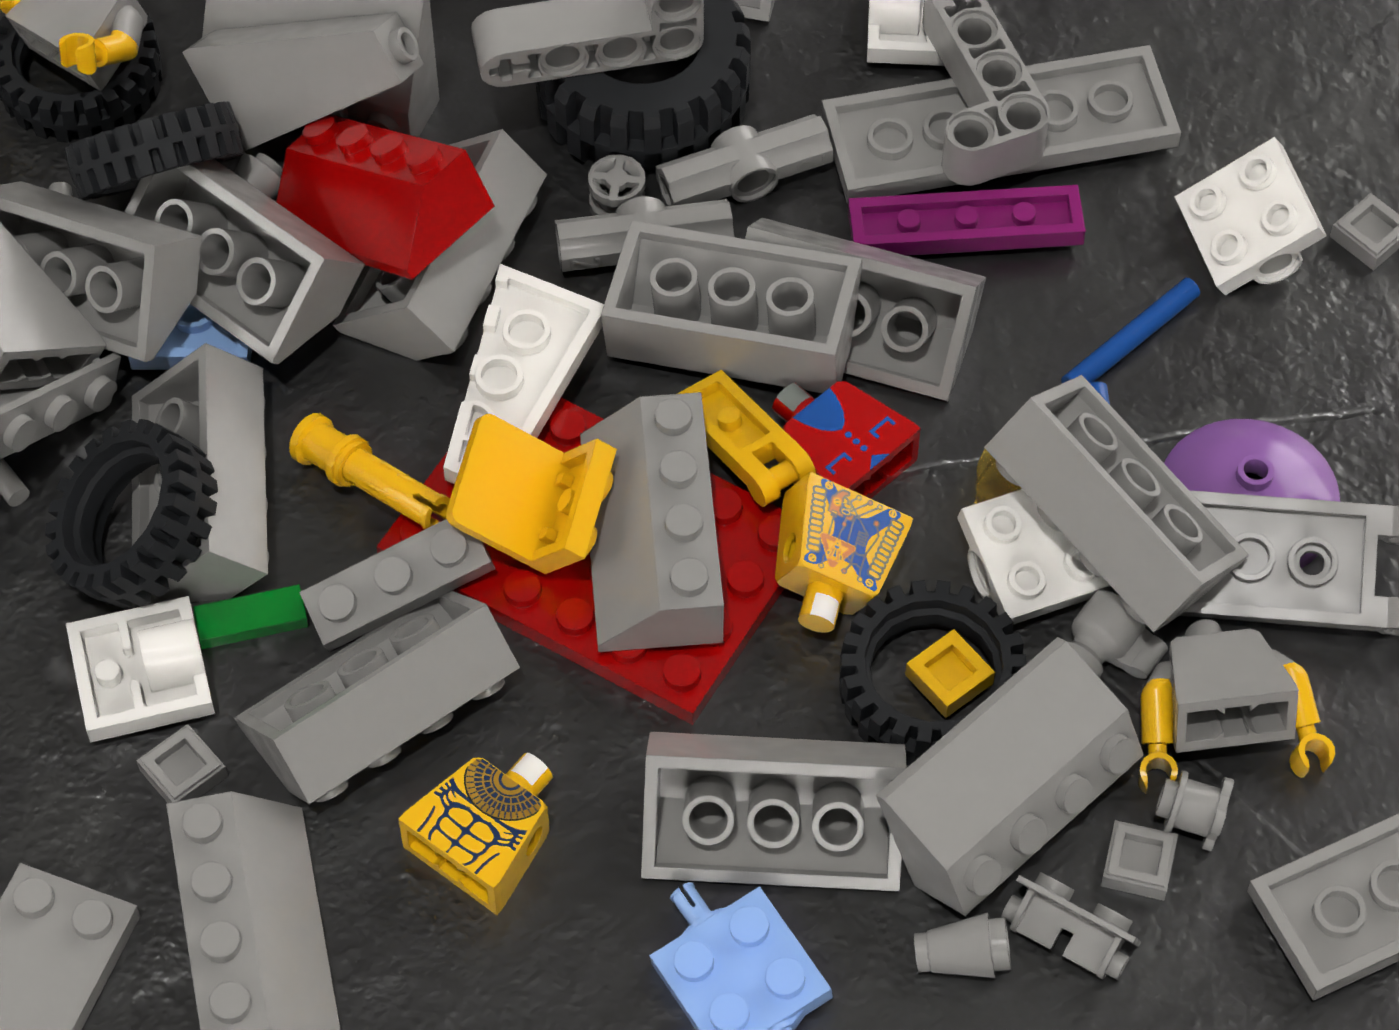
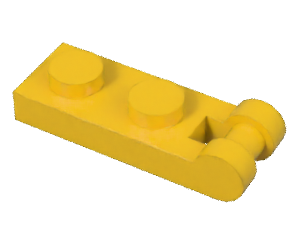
[677,370,816,507]

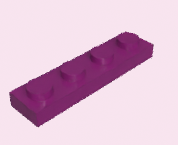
[848,185,1086,256]

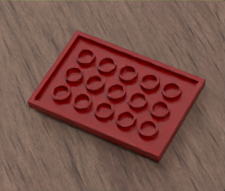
[376,398,784,725]

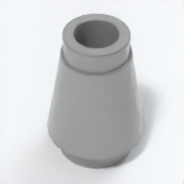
[914,912,1011,978]

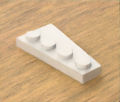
[443,264,604,484]

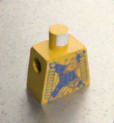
[775,472,913,633]

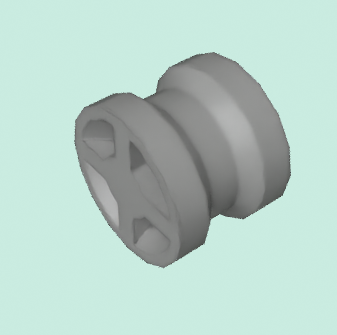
[588,154,645,215]

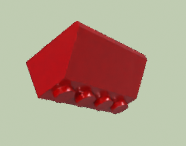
[276,114,495,279]

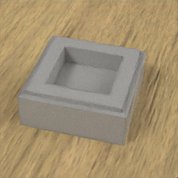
[1330,193,1399,271]
[136,724,228,803]
[1101,820,1178,901]

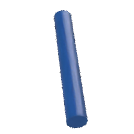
[1061,277,1200,383]

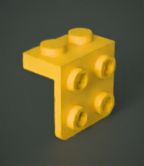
[446,414,617,574]

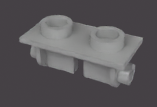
[1001,872,1141,980]

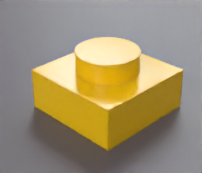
[905,629,995,718]

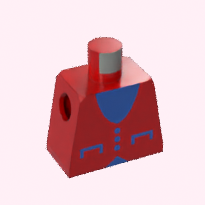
[772,381,921,499]

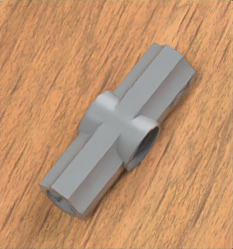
[656,114,833,206]
[555,196,735,272]

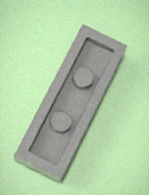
[299,519,496,652]

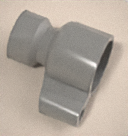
[1068,590,1168,679]

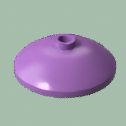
[1164,419,1340,568]

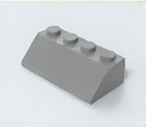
[333,129,547,361]
[125,159,365,364]
[0,181,202,362]
[745,218,986,401]
[601,220,862,393]
[132,343,269,606]
[984,375,1249,632]
[580,392,724,652]
[234,591,520,804]
[876,637,1144,916]
[641,732,907,891]
[166,791,341,1030]

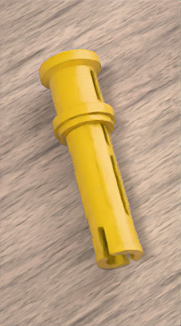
[289,413,450,529]

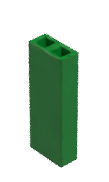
[193,584,308,650]

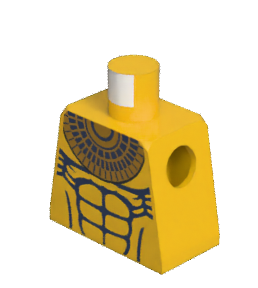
[398,753,553,915]

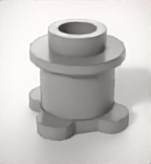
[1155,770,1234,852]

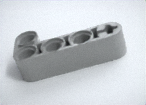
[471,0,704,87]
[922,0,1050,186]

